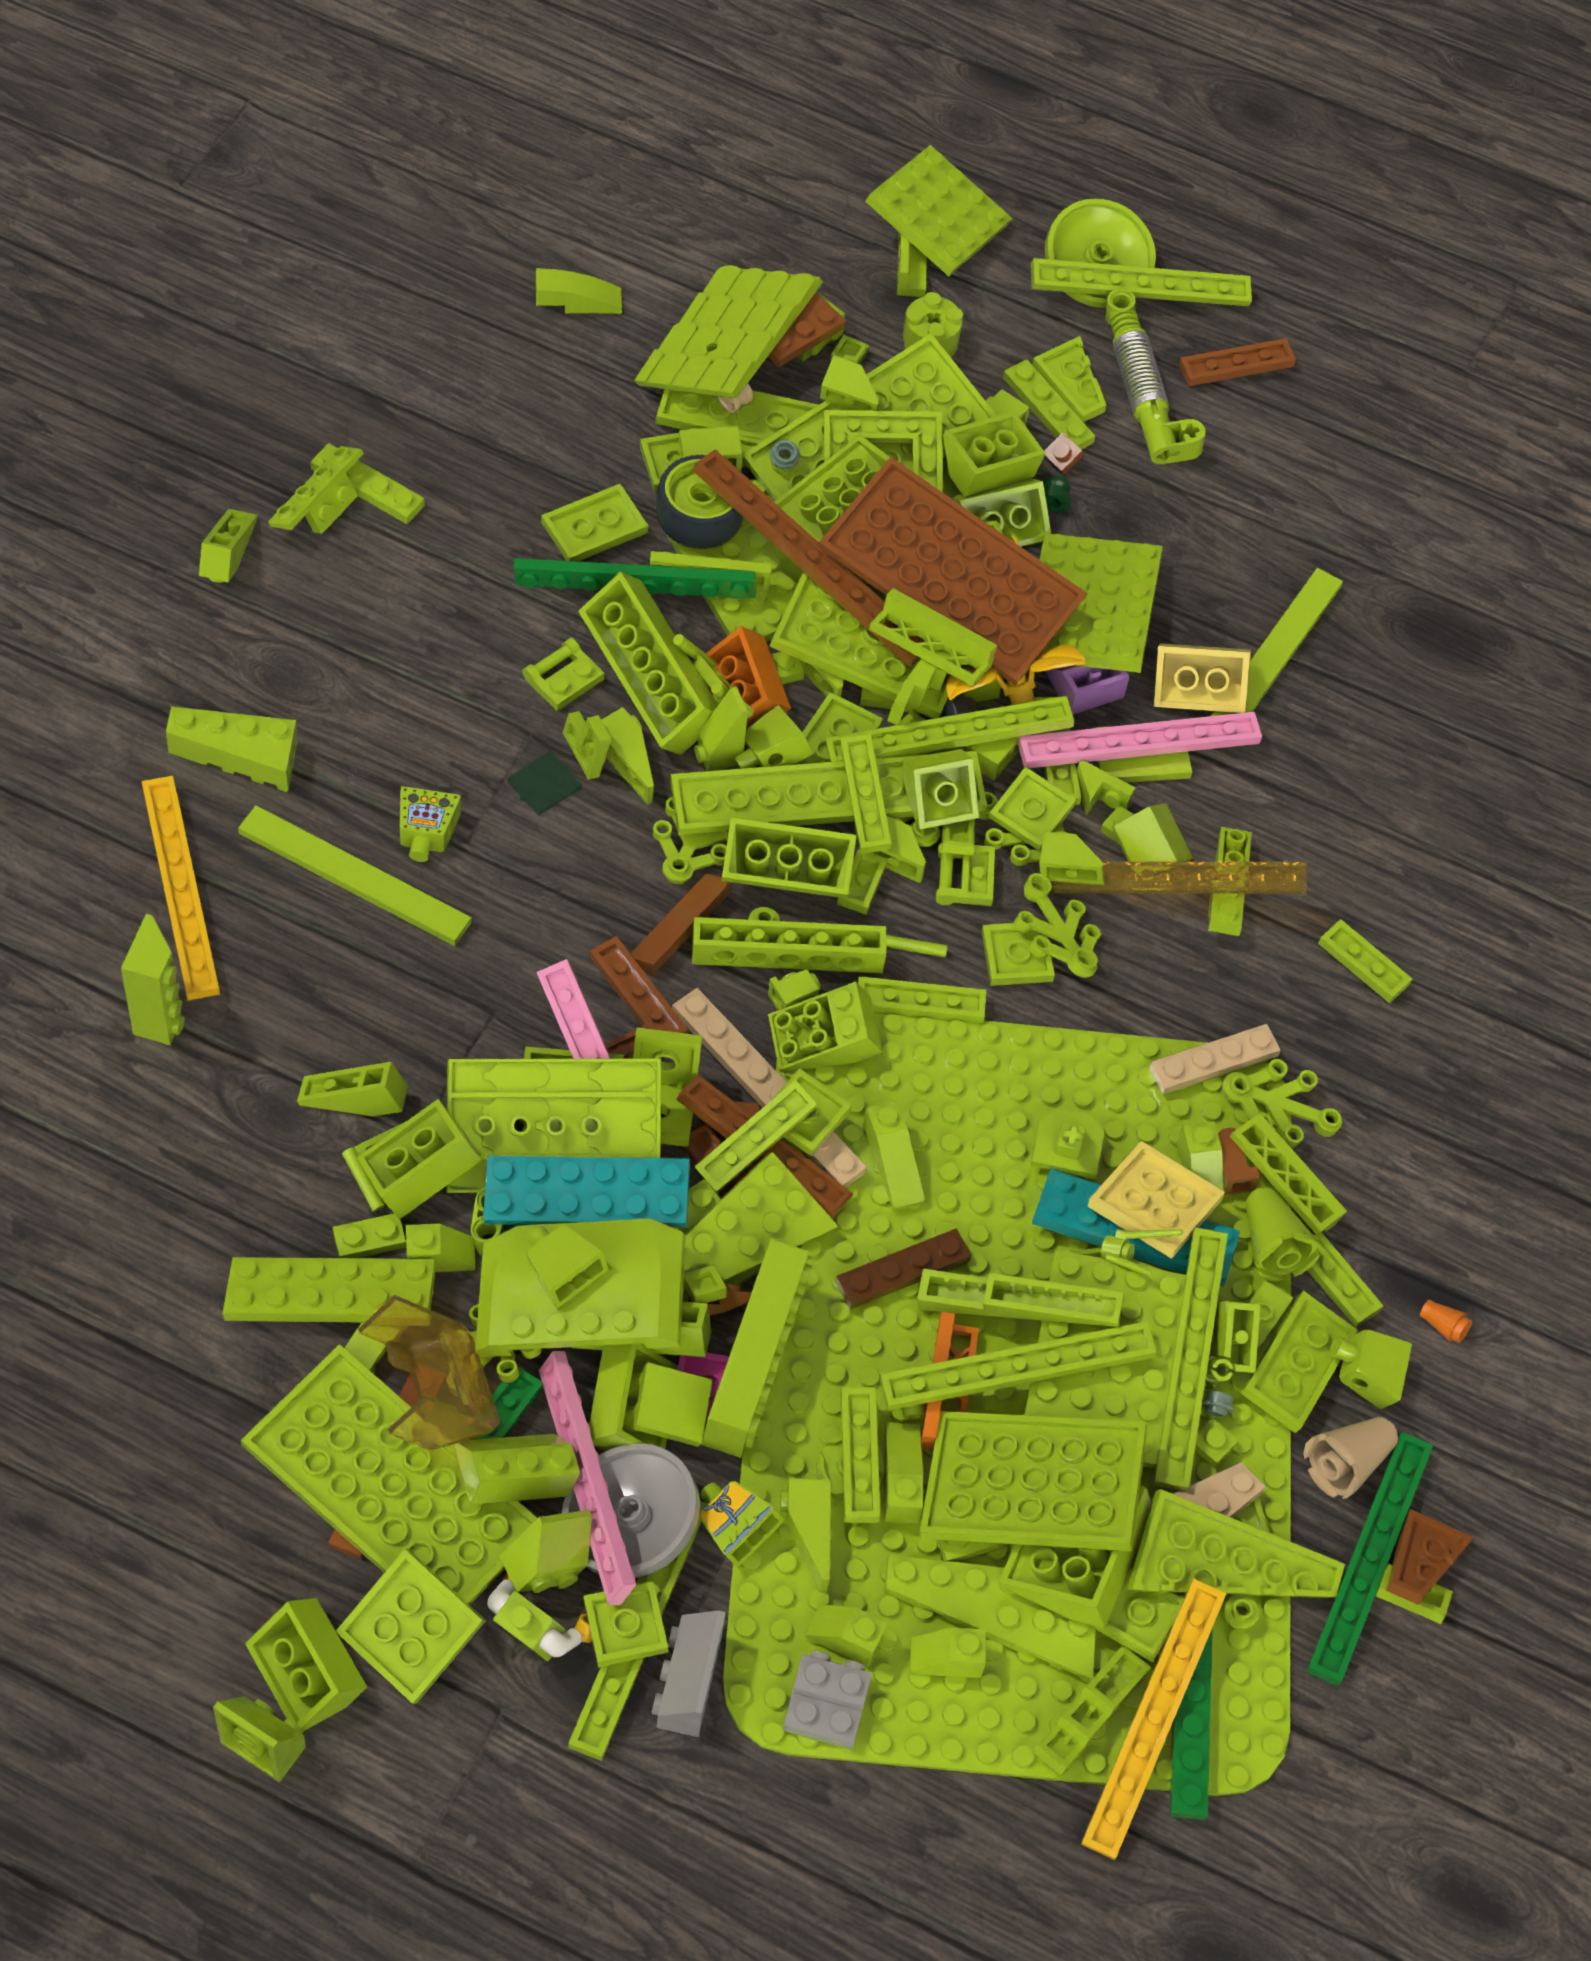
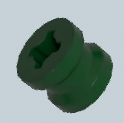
[1043,476,1071,513]

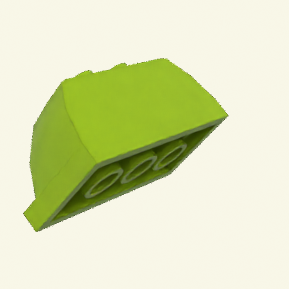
[722,817,856,899]

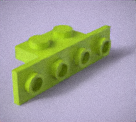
[268,446,364,534]

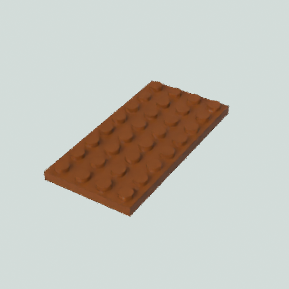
[818,457,1087,686]

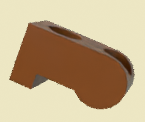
[1218,1128,1260,1195]

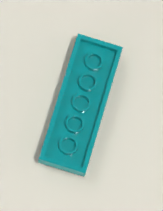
[483,1156,690,1227]
[1032,1169,1240,1287]

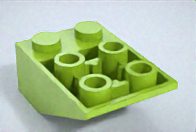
[768,982,883,1072]

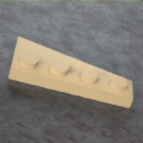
[1138,1462,1266,1547]

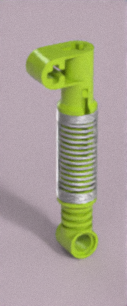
[1105,288,1206,465]

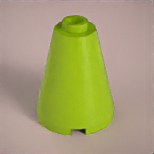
[1245,1188,1320,1281]

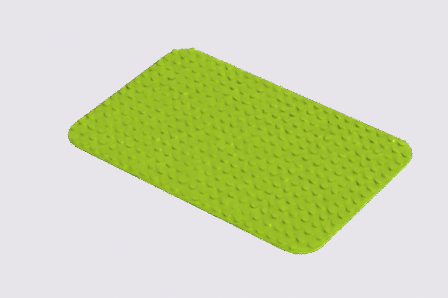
[723,1012,1291,1796]

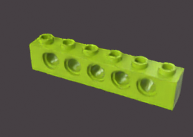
[692,917,886,973]

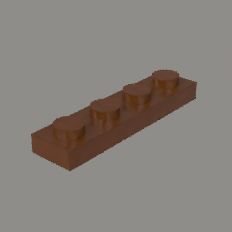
[835,1228,971,1309]

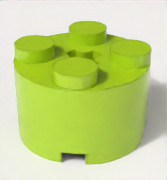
[903,292,963,357]

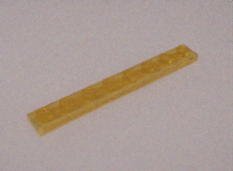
[1052,861,1307,894]

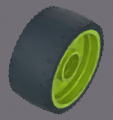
[656,455,744,549]

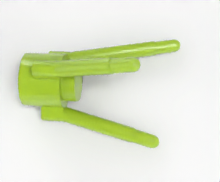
[1101,1229,1183,1276]

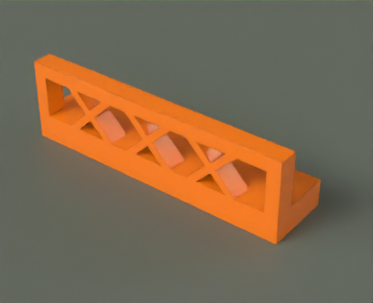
[921,1312,979,1452]

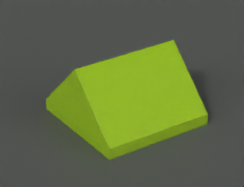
[1112,803,1194,883]

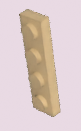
[1150,1024,1281,1095]

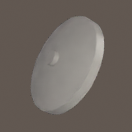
[562,1444,700,1578]

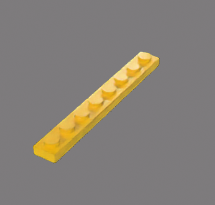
[142,776,220,1001]
[1081,1579,1226,1860]

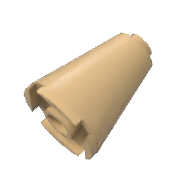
[1304,1417,1398,1499]

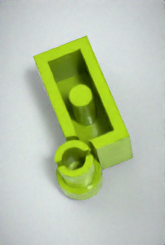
[1205,1301,1261,1383]

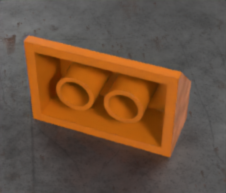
[706,626,791,730]

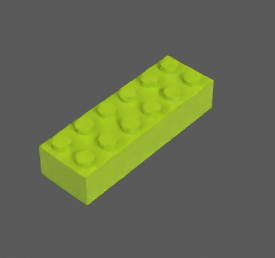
[578,572,718,755]
[702,1239,812,1458]

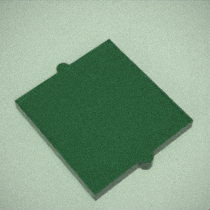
[507,751,582,816]

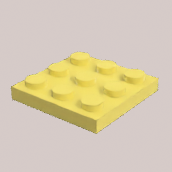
[1087,1141,1225,1259]

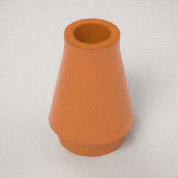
[1419,1299,1472,1343]

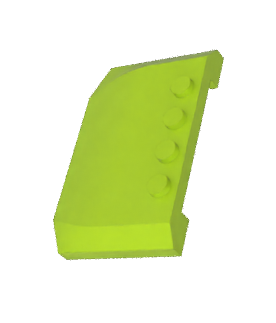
[475,1218,686,1357]

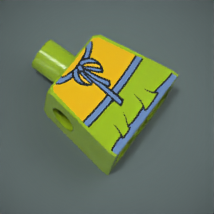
[699,1481,785,1568]

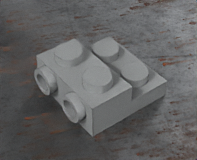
[783,1651,872,1749]

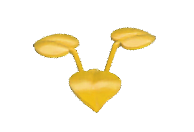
[946,645,1087,705]

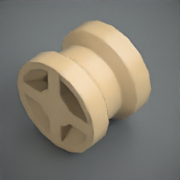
[718,383,753,413]

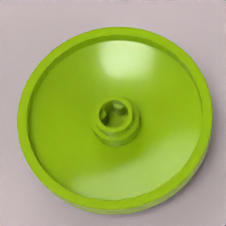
[1045,199,1156,308]

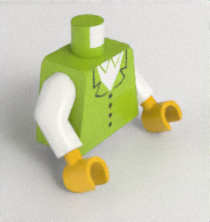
[487,1573,592,1662]

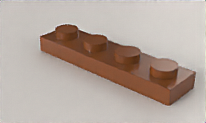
[1179,338,1296,387]
[590,936,688,1034]

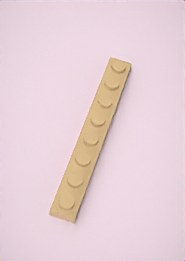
[672,988,867,1188]

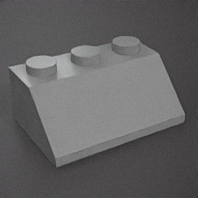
[652,1610,726,1737]

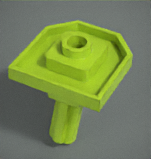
[1031,1108,1104,1179]

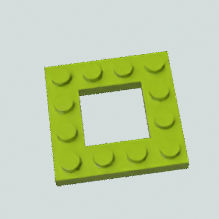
[824,410,943,492]

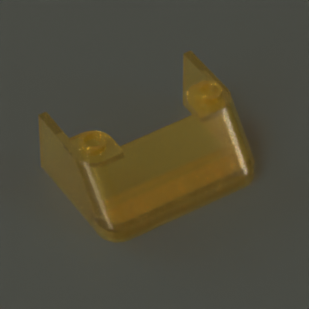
[358,1295,500,1450]

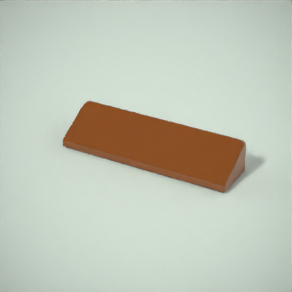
[630,873,732,977]

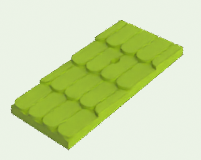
[634,265,823,398]
[446,1059,661,1193]

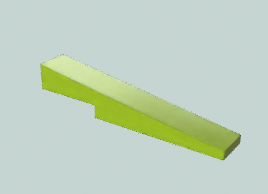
[917,1269,1124,1327]

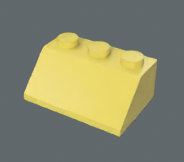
[1154,644,1251,713]

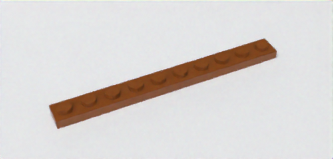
[693,449,924,667]

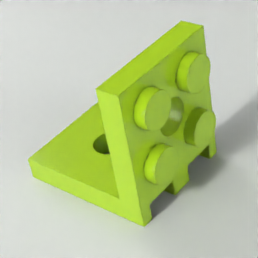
[633,1027,702,1147]

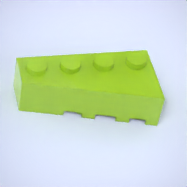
[166,706,298,793]

